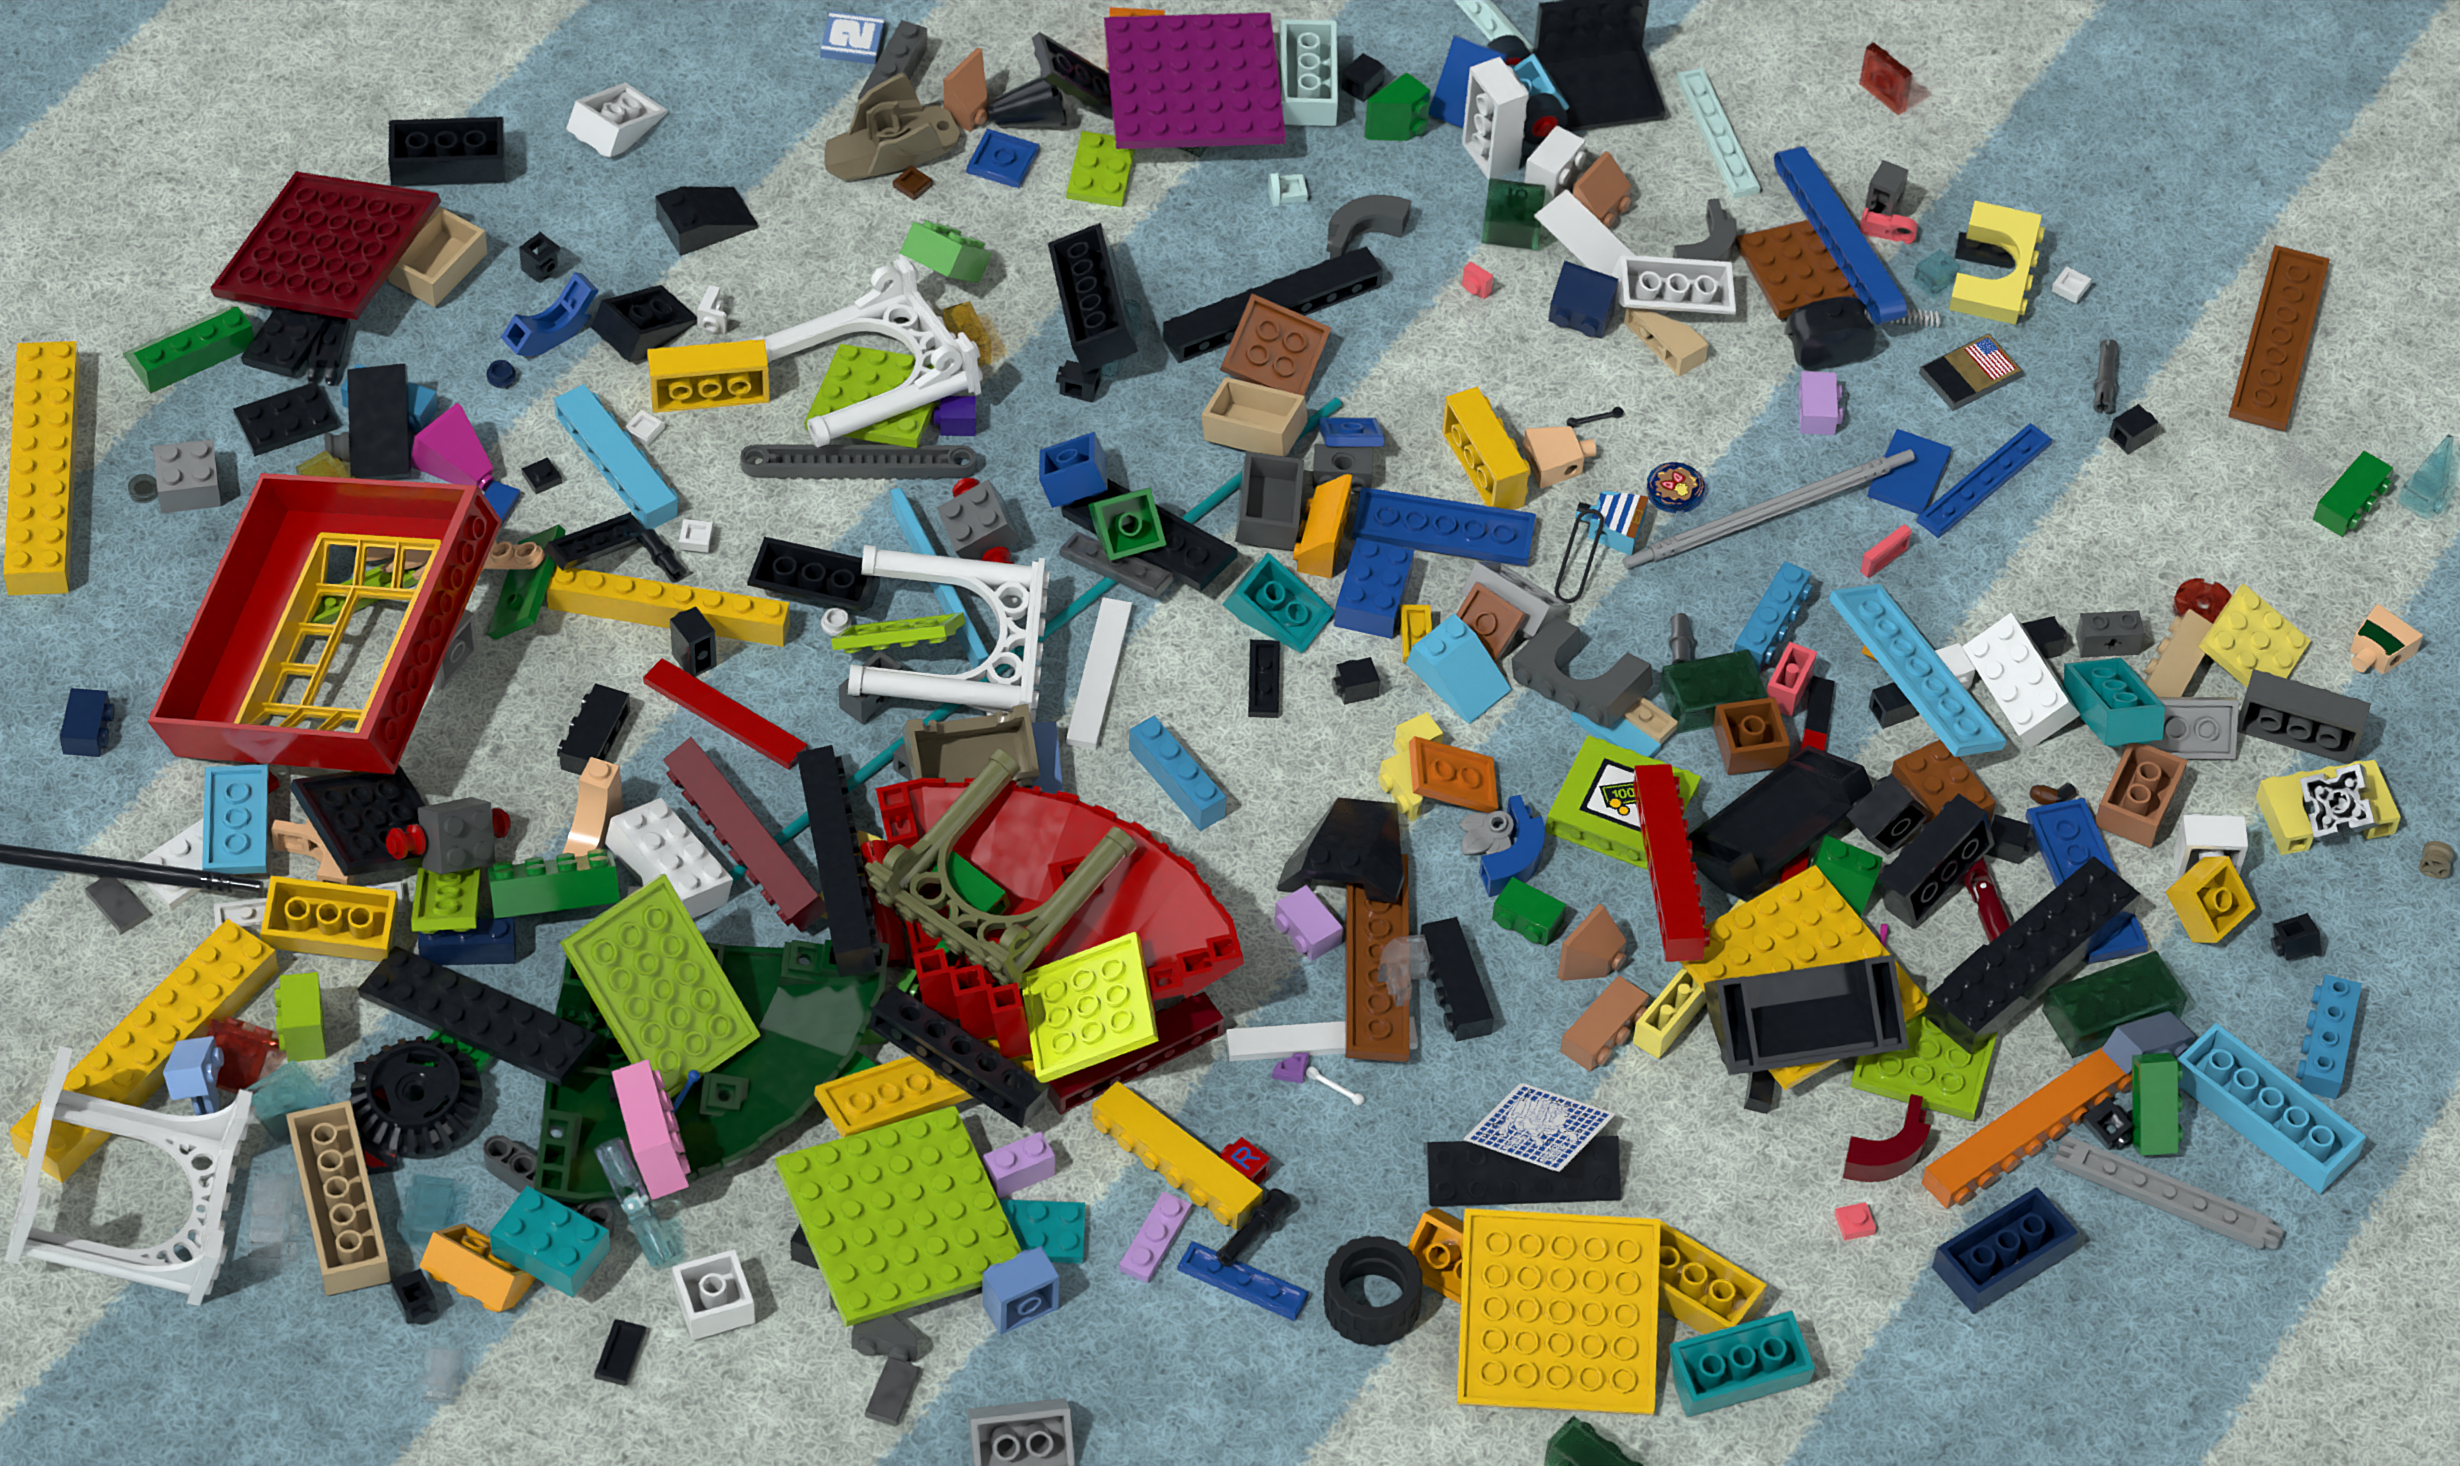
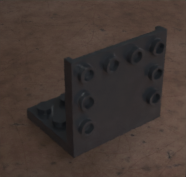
[1533,0,1666,132]

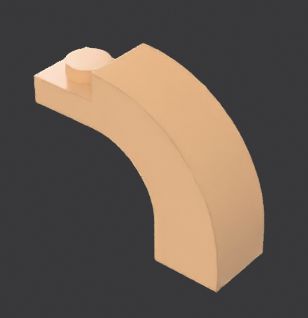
[271,819,355,886]

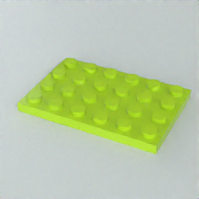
[559,874,761,1098]

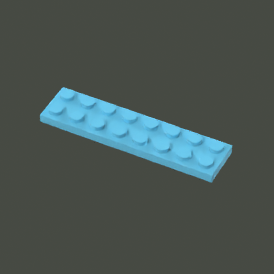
[1829,584,2007,757]

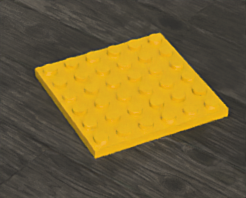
[1679,865,1927,1091]
[1456,1208,1661,1416]

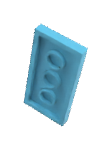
[202,764,269,874]

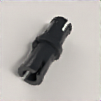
[639,529,686,582]

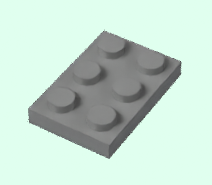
[2147,697,2239,759]

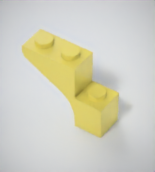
[1378,712,1443,822]

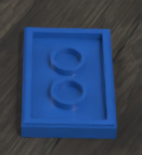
[1428,35,1507,128]
[1867,429,1952,515]

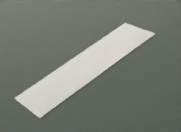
[1534,189,1670,316]

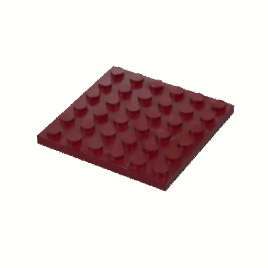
[210,171,441,320]

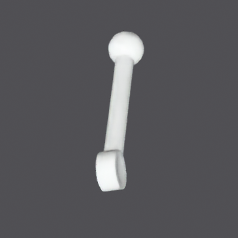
[1305,1067,1364,1106]

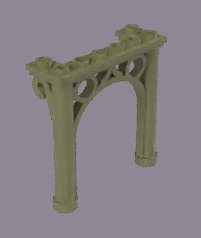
[864,749,1137,990]

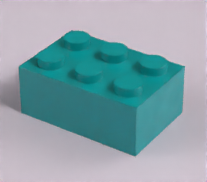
[489,1186,610,1298]

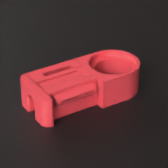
[1859,208,1918,244]

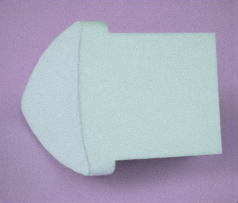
[1268,173,1308,207]

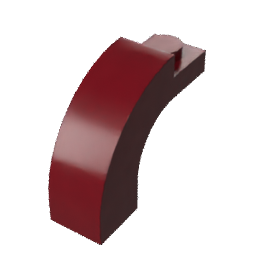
[1842,1094,1931,1182]

